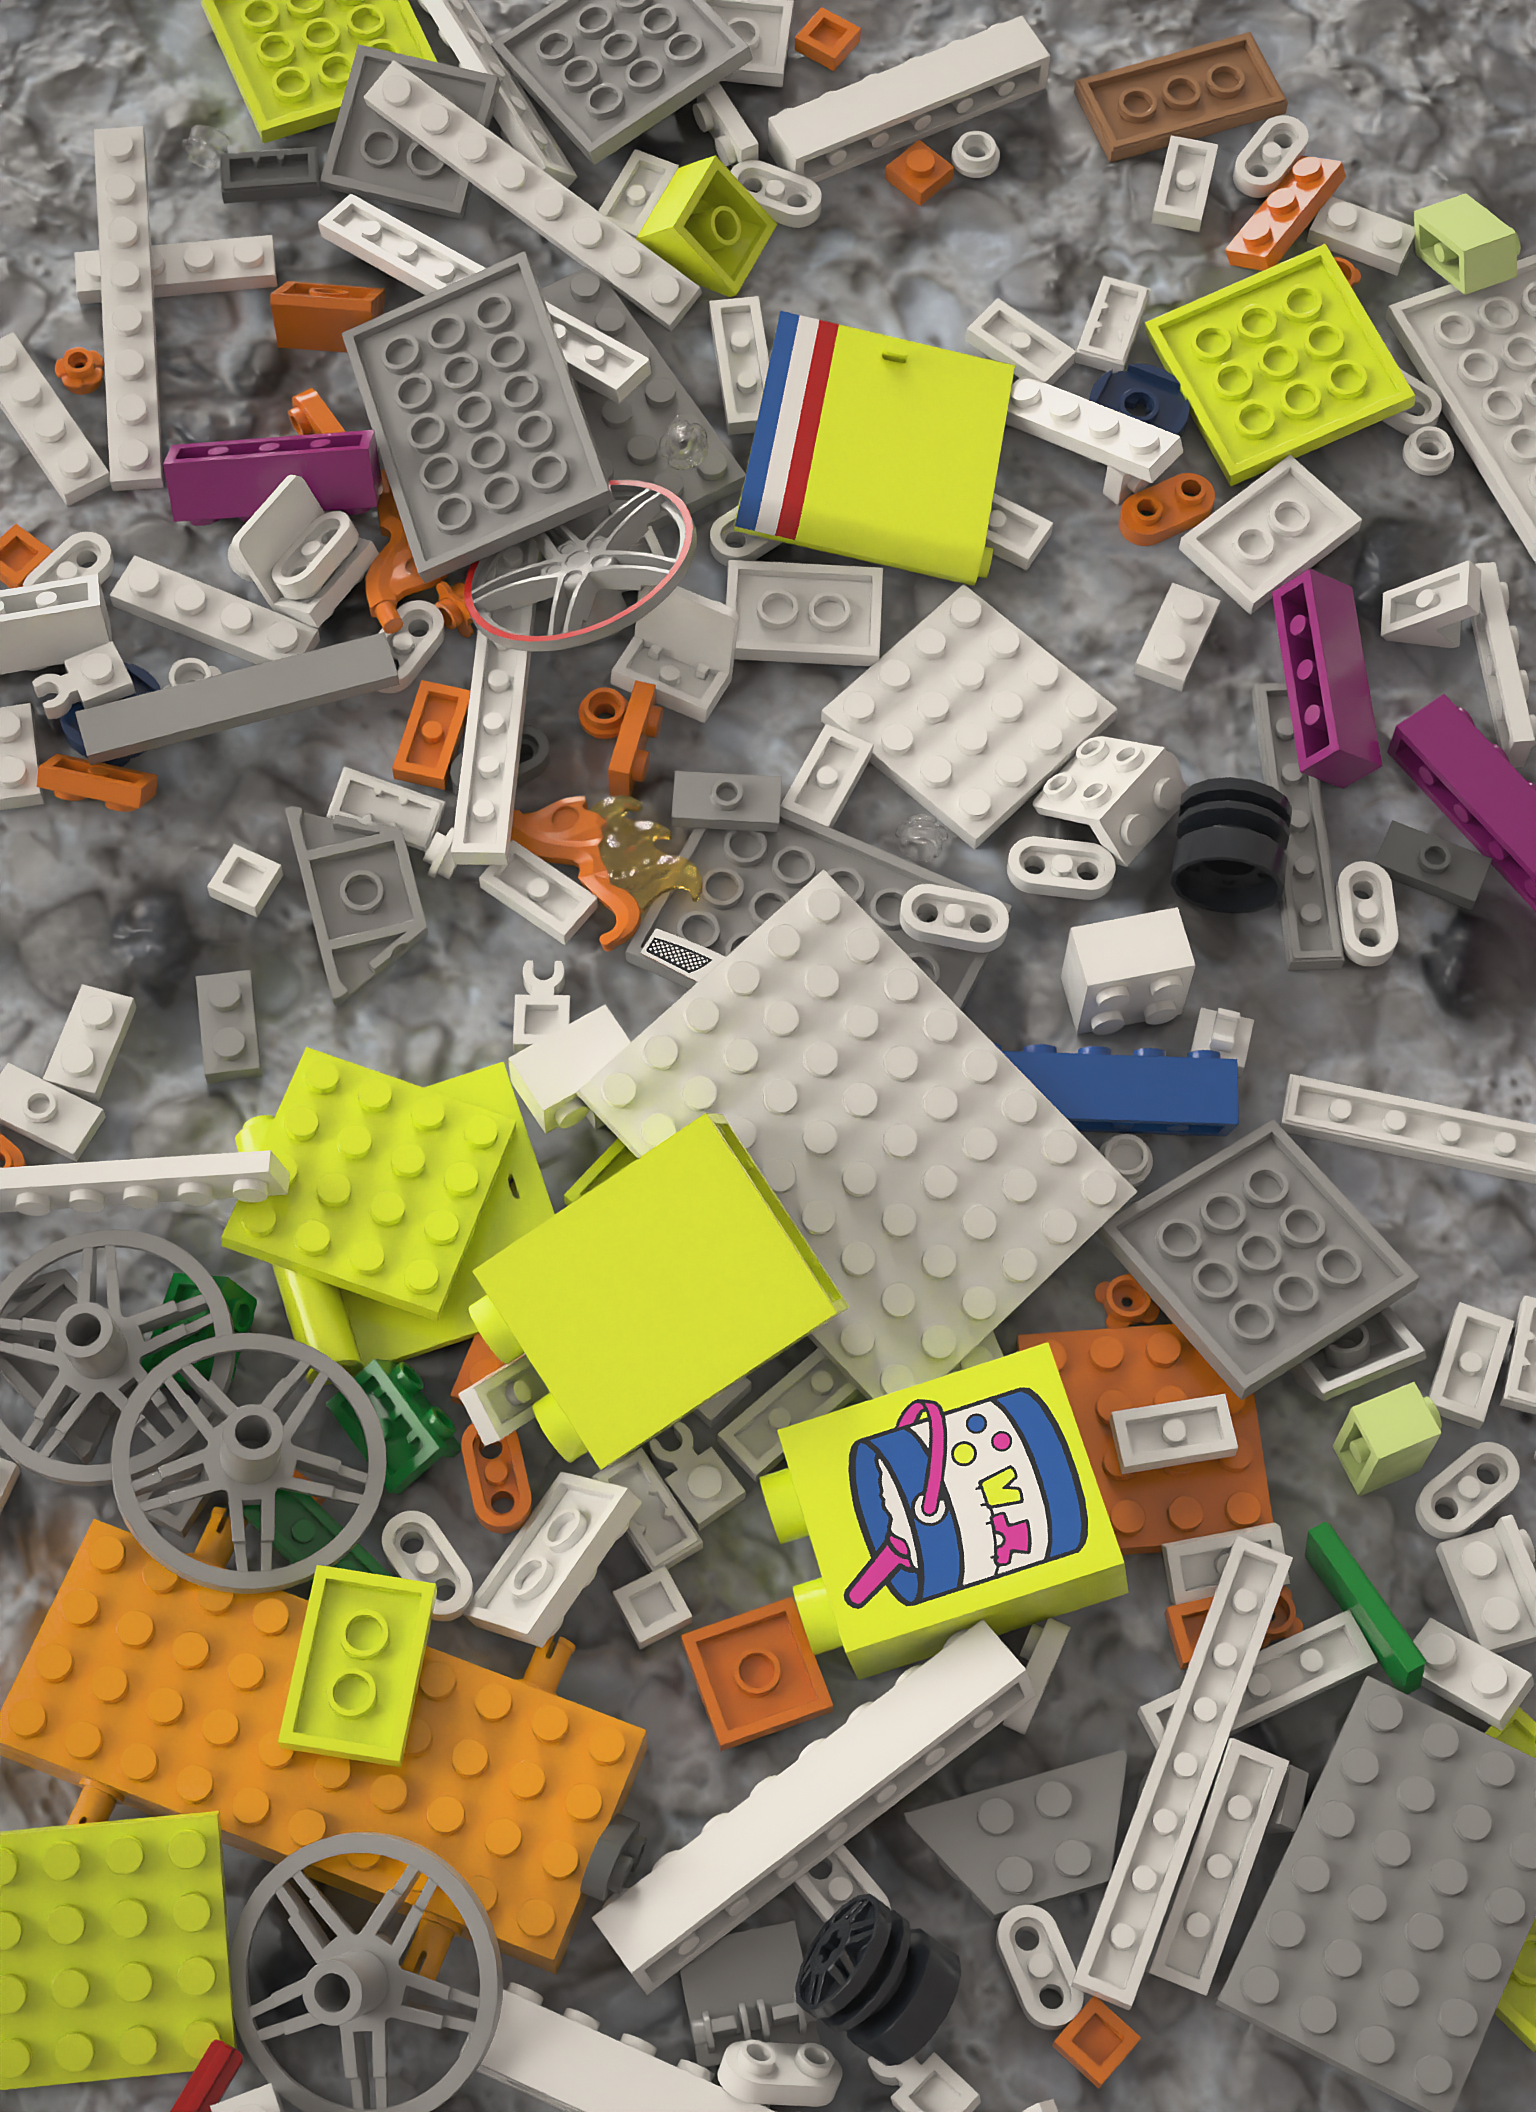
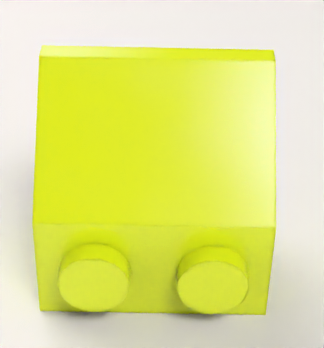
[636,155,778,297]

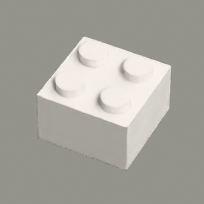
[1061,907,1196,1035]

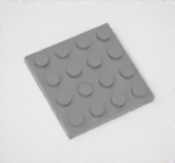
[491,0,753,165]
[1097,1119,1420,1400]

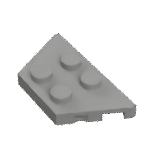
[285,806,428,1006]
[0,1268,123,1465]
[903,1749,1127,1920]

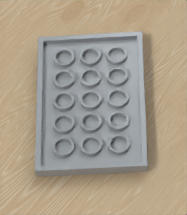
[342,251,615,584]
[541,267,746,548]
[625,806,1012,1011]
[1215,1675,1536,2112]

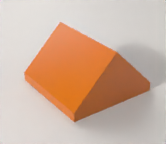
[270,281,386,353]

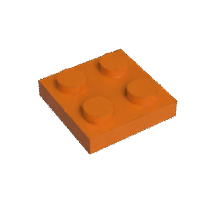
[681,1596,834,1752]

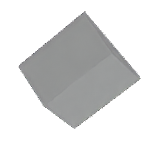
[1290,1306,1426,1401]

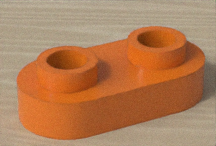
[288,388,346,435]
[1118,473,1215,546]
[461,1423,532,1534]

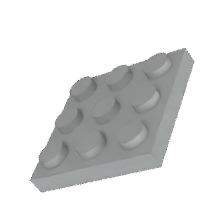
[320,44,501,220]

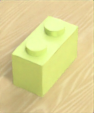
[1414,193,1521,295]
[1333,1382,1442,1497]

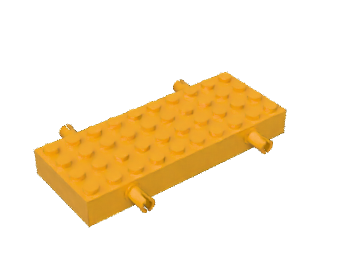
[0,1507,647,1981]

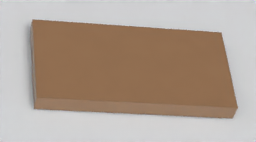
[1074,32,1288,163]

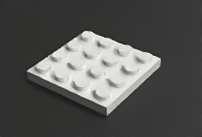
[821,584,1118,850]

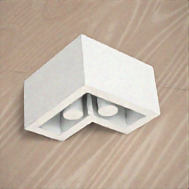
[508,1005,631,1134]

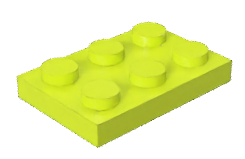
[278,1565,438,1767]

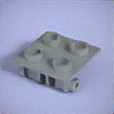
[679,1920,821,2068]

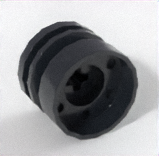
[1170,777,1292,914]
[795,1894,962,2066]

